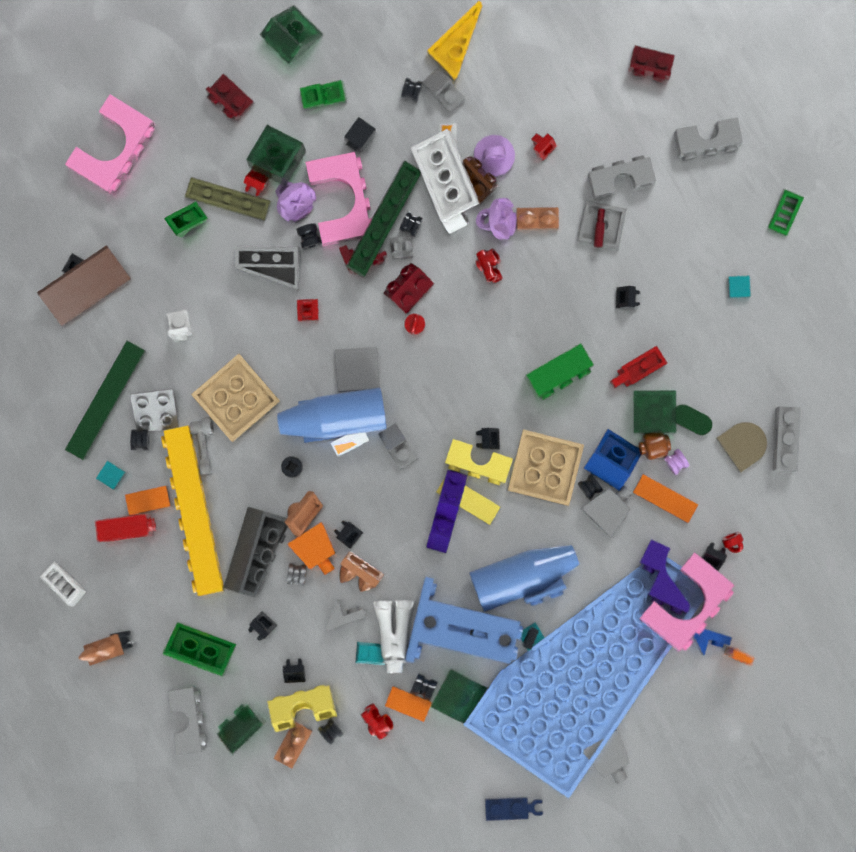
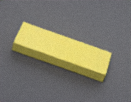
[436,476,501,525]

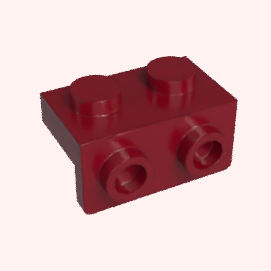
[383,263,434,314]

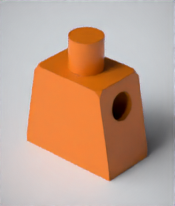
[288,522,336,575]

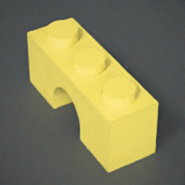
[445,439,513,486]
[267,685,337,732]

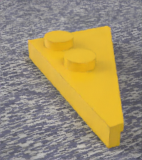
[427,1,483,80]

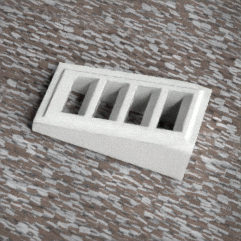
[40,562,87,607]

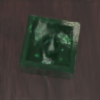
[246,125,306,186]
[634,390,676,434]

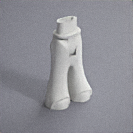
[373,601,414,673]

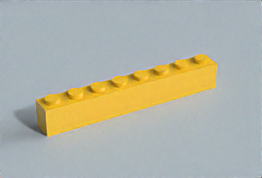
[161,426,225,596]

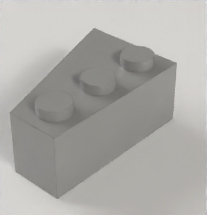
[235,246,300,290]

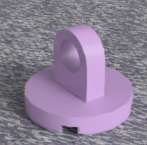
[474,135,515,177]
[276,182,316,221]
[476,198,517,240]

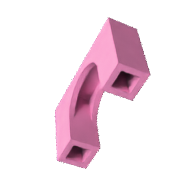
[65,94,155,194]
[306,152,372,246]
[640,553,735,652]

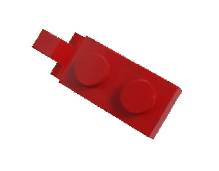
[610,346,668,388]

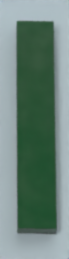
[346,161,421,277]
[65,341,146,460]

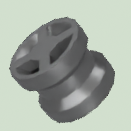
[287,563,306,586]

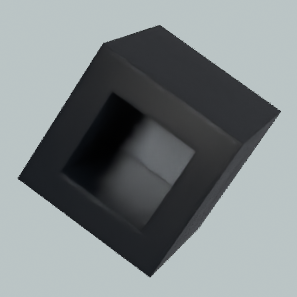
[344,117,376,153]

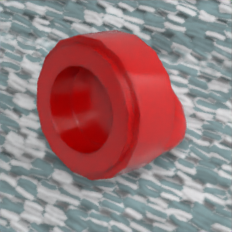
[405,314,425,335]
[722,532,744,553]

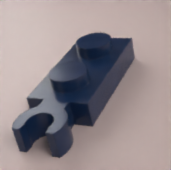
[485,797,543,821]

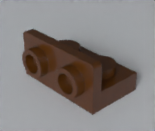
[463,156,499,204]

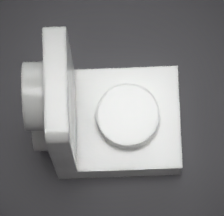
[167,310,193,341]

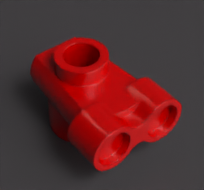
[475,248,503,283]
[361,703,393,740]

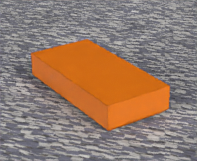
[125,486,171,515]
[385,686,432,722]

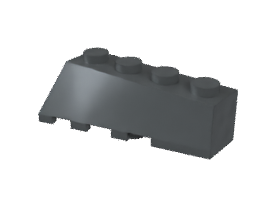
[223,507,288,597]

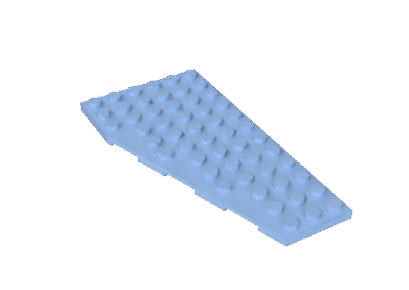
[464,557,704,799]

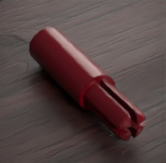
[594,208,605,248]

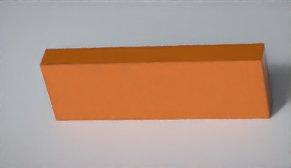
[632,474,698,523]
[724,646,755,666]

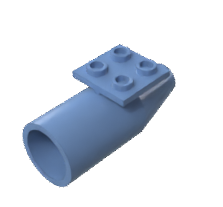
[277,387,387,443]
[469,545,579,612]

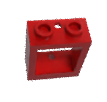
[95,514,156,542]

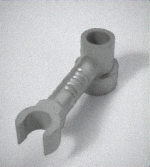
[190,417,214,474]

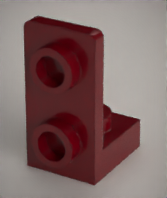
[339,245,388,274]

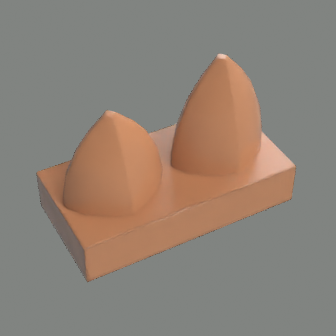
[516,207,559,230]
[339,551,385,592]
[78,634,124,666]
[273,721,312,769]

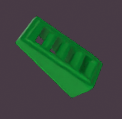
[768,188,804,236]

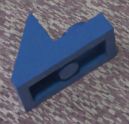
[692,629,732,655]

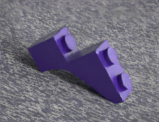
[426,470,468,553]
[639,539,690,615]

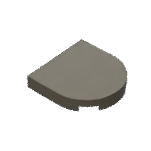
[716,422,767,472]

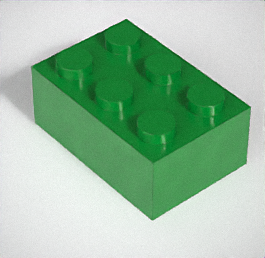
[524,343,594,400]

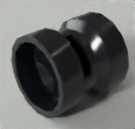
[296,223,322,250]
[410,673,438,701]

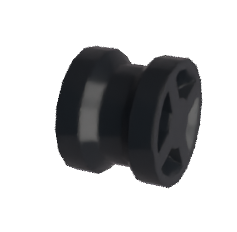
[401,77,423,102]
[399,211,423,237]
[130,429,150,451]
[281,456,303,478]
[577,474,603,500]
[110,631,133,649]
[318,718,344,745]

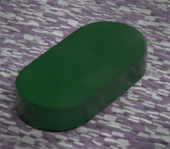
[672,405,712,435]

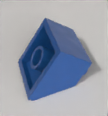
[584,429,641,491]

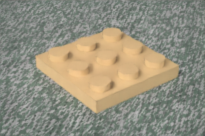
[191,354,280,442]
[508,429,584,506]

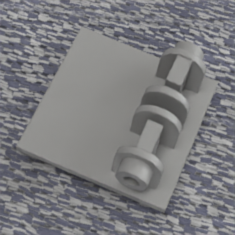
[130,388,179,432]

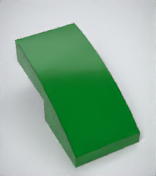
[300,80,347,109]

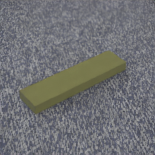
[185,177,271,221]

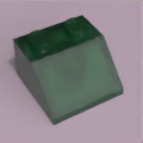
[260,5,323,64]
[431,668,487,723]
[217,703,267,754]

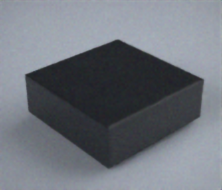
[522,627,539,650]

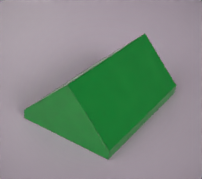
[163,622,236,677]

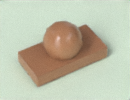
[285,491,323,537]

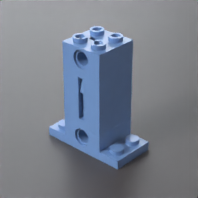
[405,577,523,664]

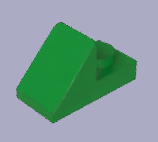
[164,202,208,238]

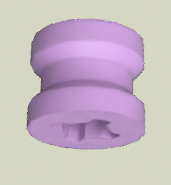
[664,449,689,475]

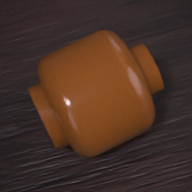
[638,431,671,460]

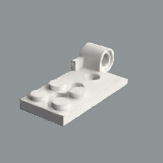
[411,129,479,234]

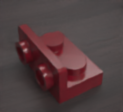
[628,45,675,82]
[205,73,254,121]

